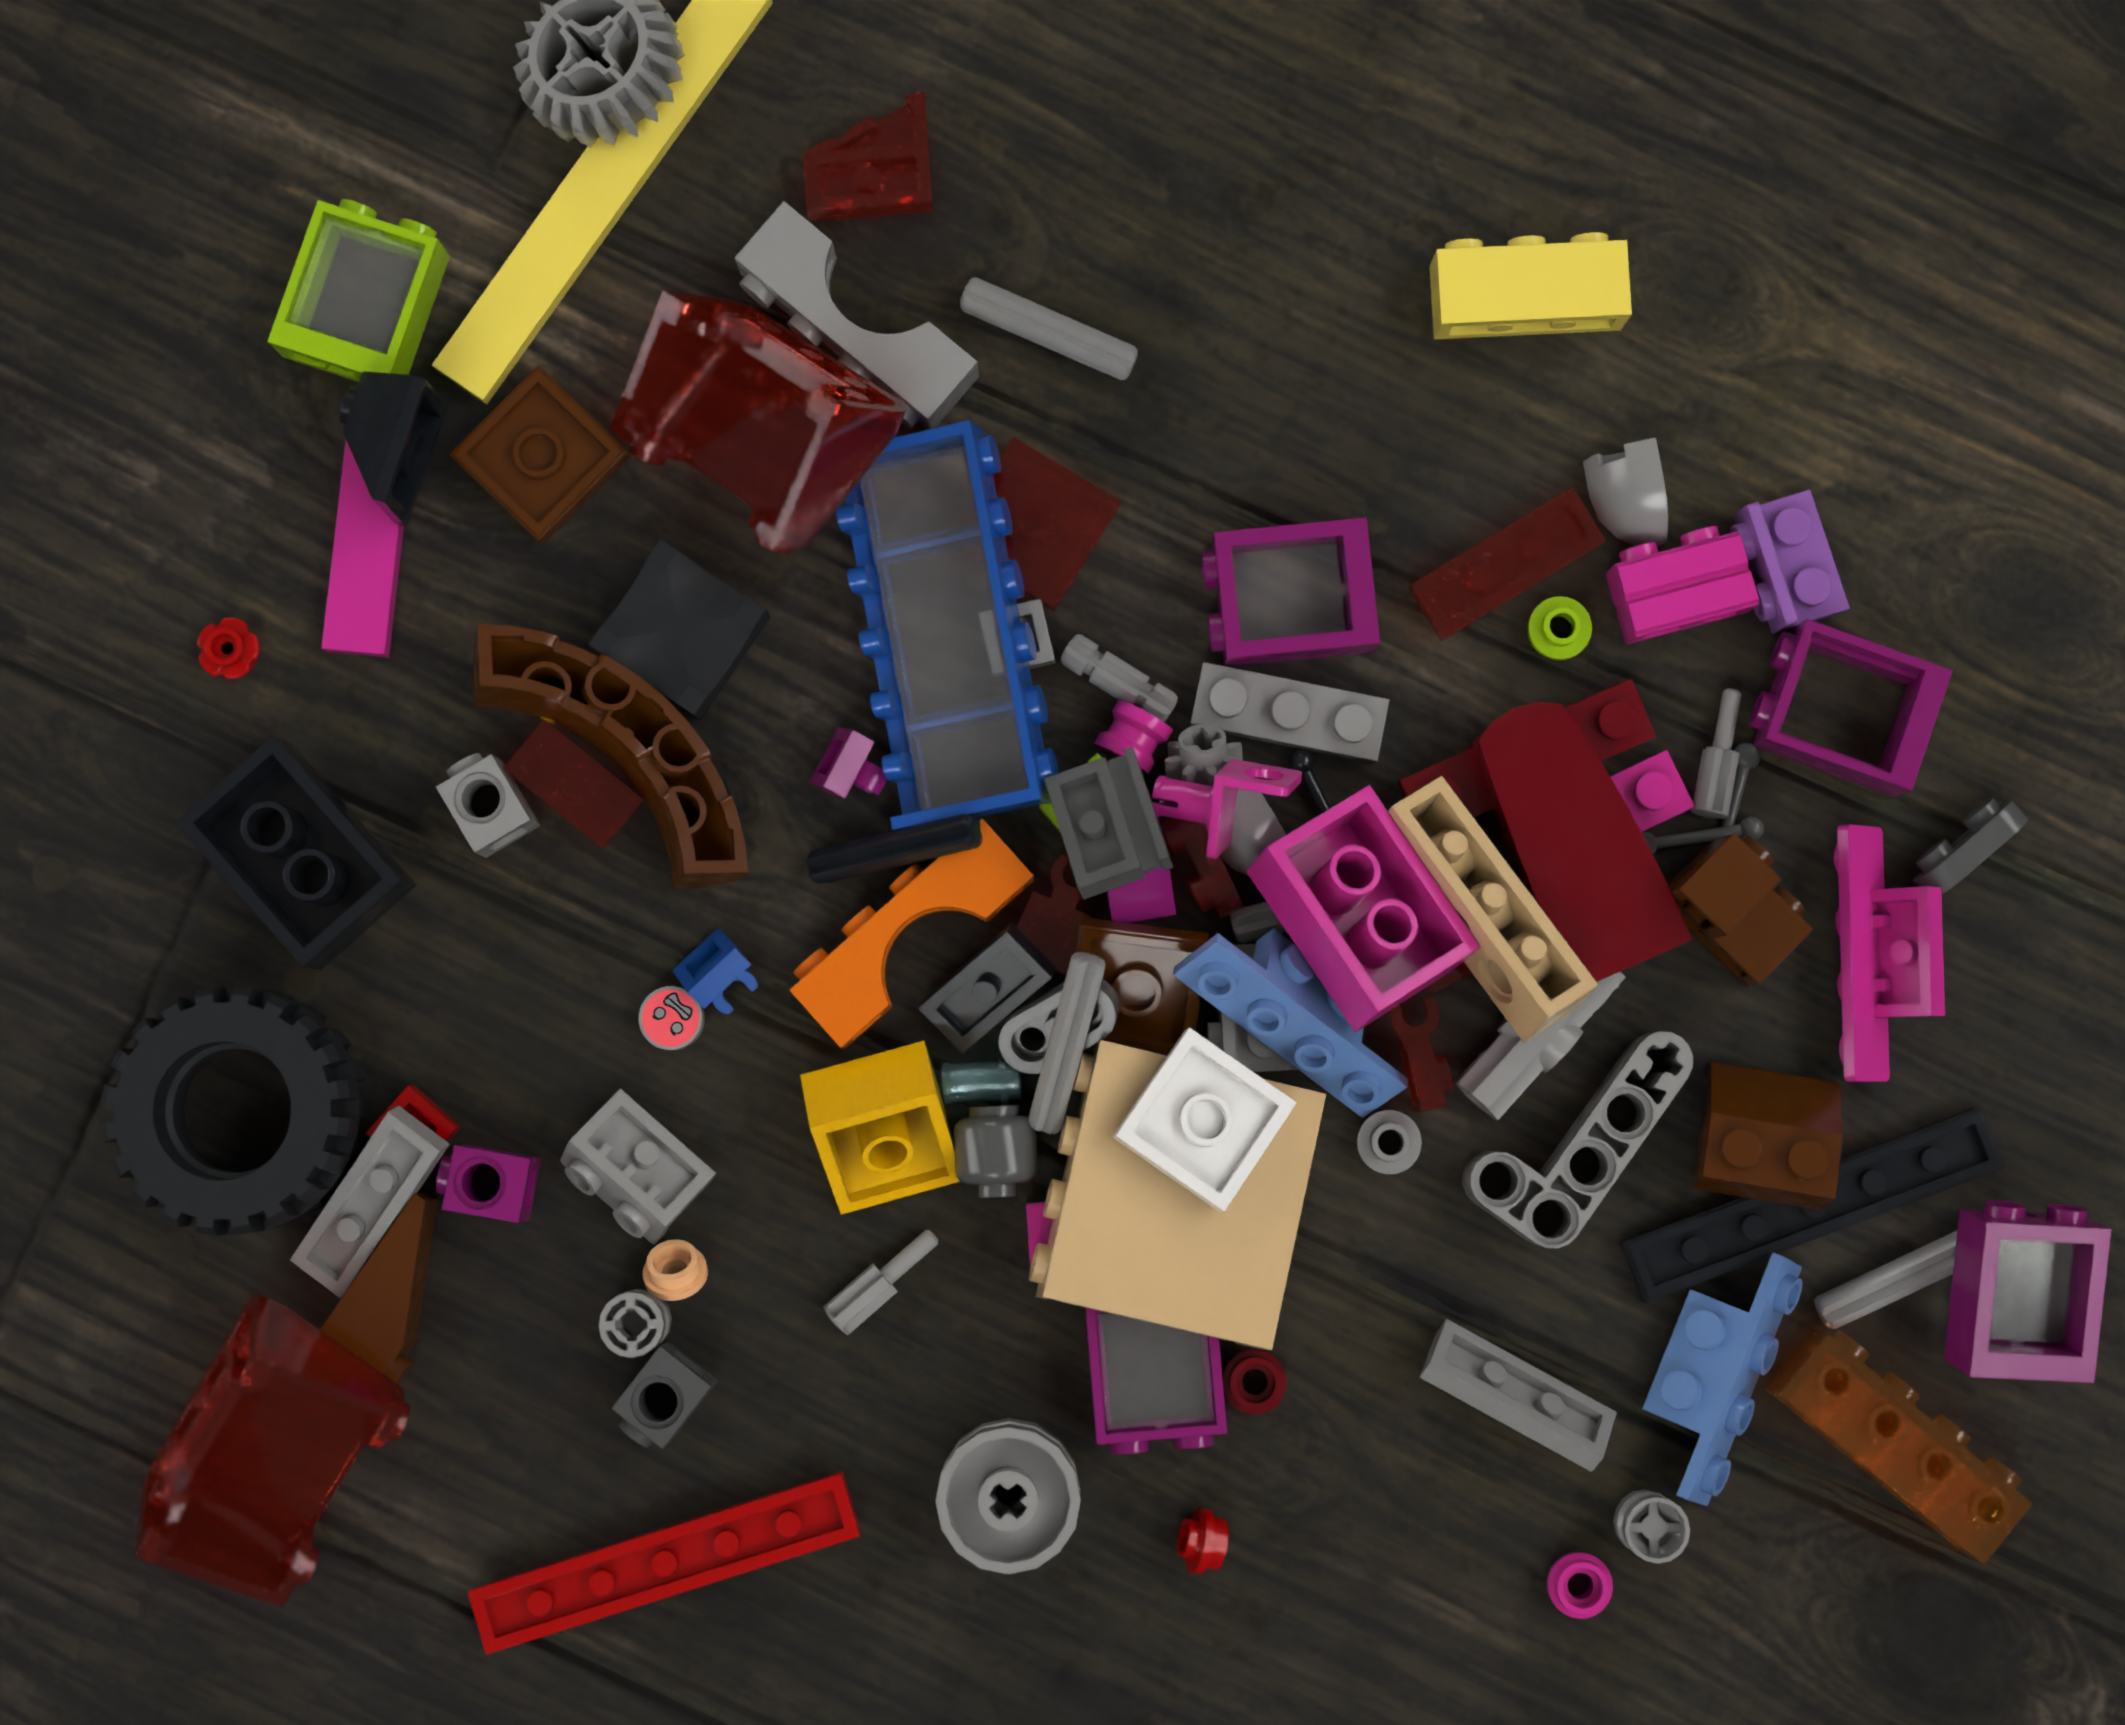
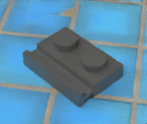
[1044,747,1174,899]

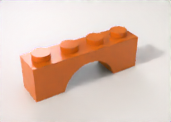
[789,818,1035,1049]

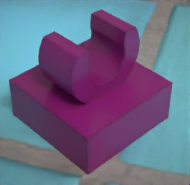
[809,727,887,799]

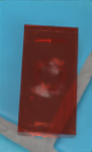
[503,719,645,849]

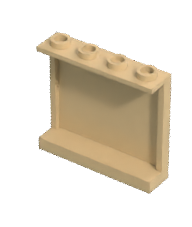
[1029,1040,1326,1350]

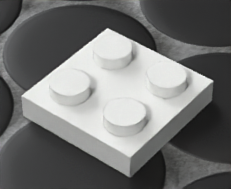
[1113,1027,1297,1212]

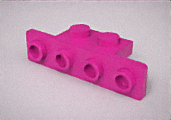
[1834,824,1945,1082]

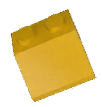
[800,1041,960,1215]

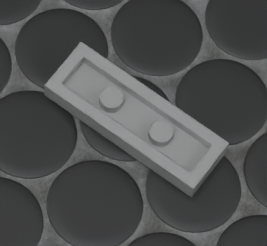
[1190,662,1390,764]
[290,1105,450,1299]
[1420,1318,1617,1472]

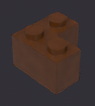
[1668,833,1814,987]

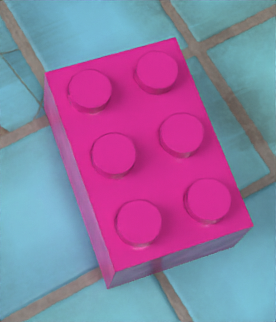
[1246,785,1481,1032]

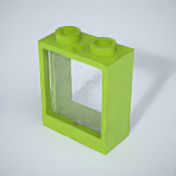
[267,199,450,382]

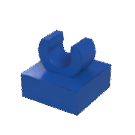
[672,927,758,1015]

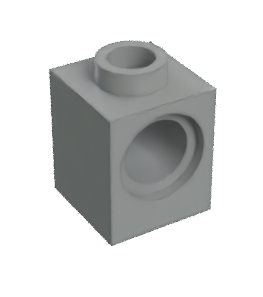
[436,753,541,858]

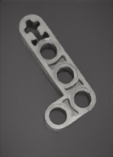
[1462,1032,1693,1248]

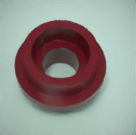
[1222,1349,1287,1415]

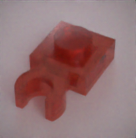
[1017,855,1091,976]

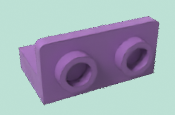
[1730,489,1850,635]

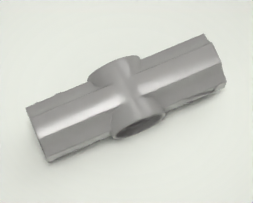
[1454,972,1625,1120]

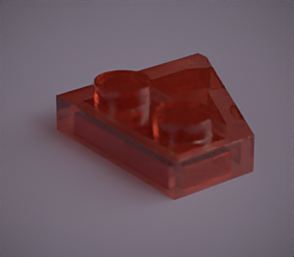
[803,91,934,222]

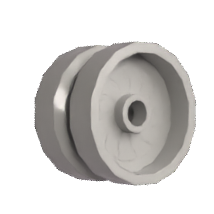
[936,1418,1081,1574]

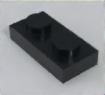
[918,922,1057,1053]

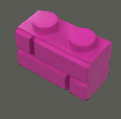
[1606,526,1759,645]

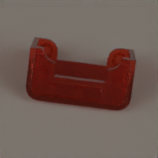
[610,290,907,554]
[135,1293,410,1607]

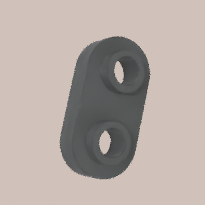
[1913,797,2029,895]
[999,979,1120,1074]

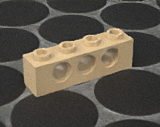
[1388,776,1599,1044]

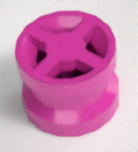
[1094,700,1173,775]

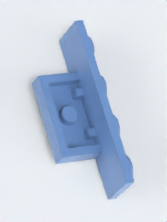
[1173,928,1408,1118]
[1642,1253,1802,1506]

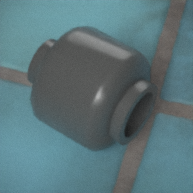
[954,1105,1038,1198]

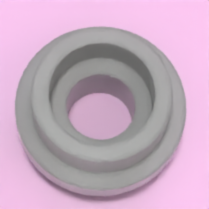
[1357,1110,1422,1174]

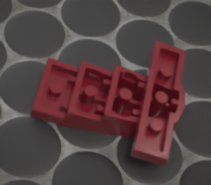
[1396,679,1693,982]

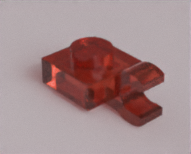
[1388,996,1453,1112]

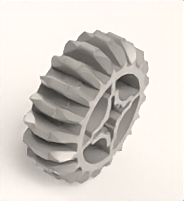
[513,0,685,148]

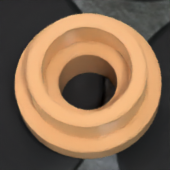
[642,1239,708,1301]

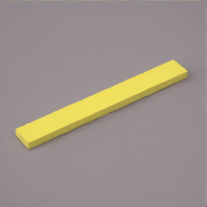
[432,0,773,405]

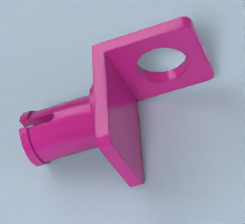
[1152,759,1302,859]

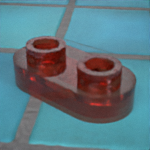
[1160,817,1243,920]

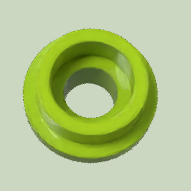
[1527,596,1592,660]

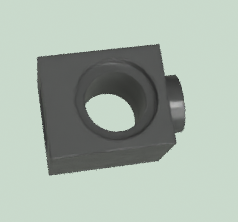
[611,1341,718,1449]

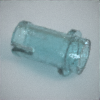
[942,1055,1022,1106]

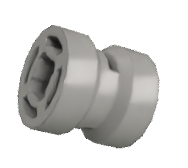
[598,1288,672,1358]
[1613,1489,1690,1564]

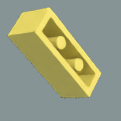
[1429,232,1632,340]

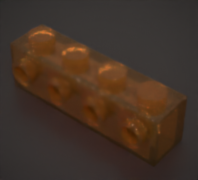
[1765,1330,2033,1565]

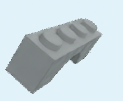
[735,201,979,430]

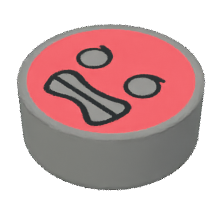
[639,986,705,1050]

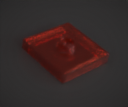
[954,437,1121,611]

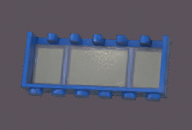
[823,420,1059,830]

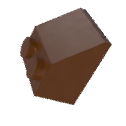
[1692,1062,1843,1210]

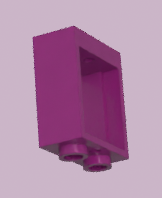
[1749,619,1953,797]

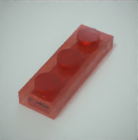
[1408,487,1606,642]

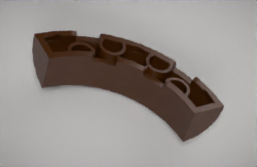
[473,623,749,890]

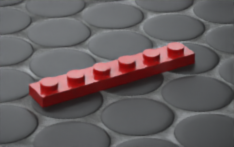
[467,1471,862,1655]

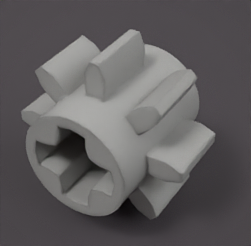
[1164,724,1243,786]

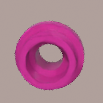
[1547,1552,1613,1619]

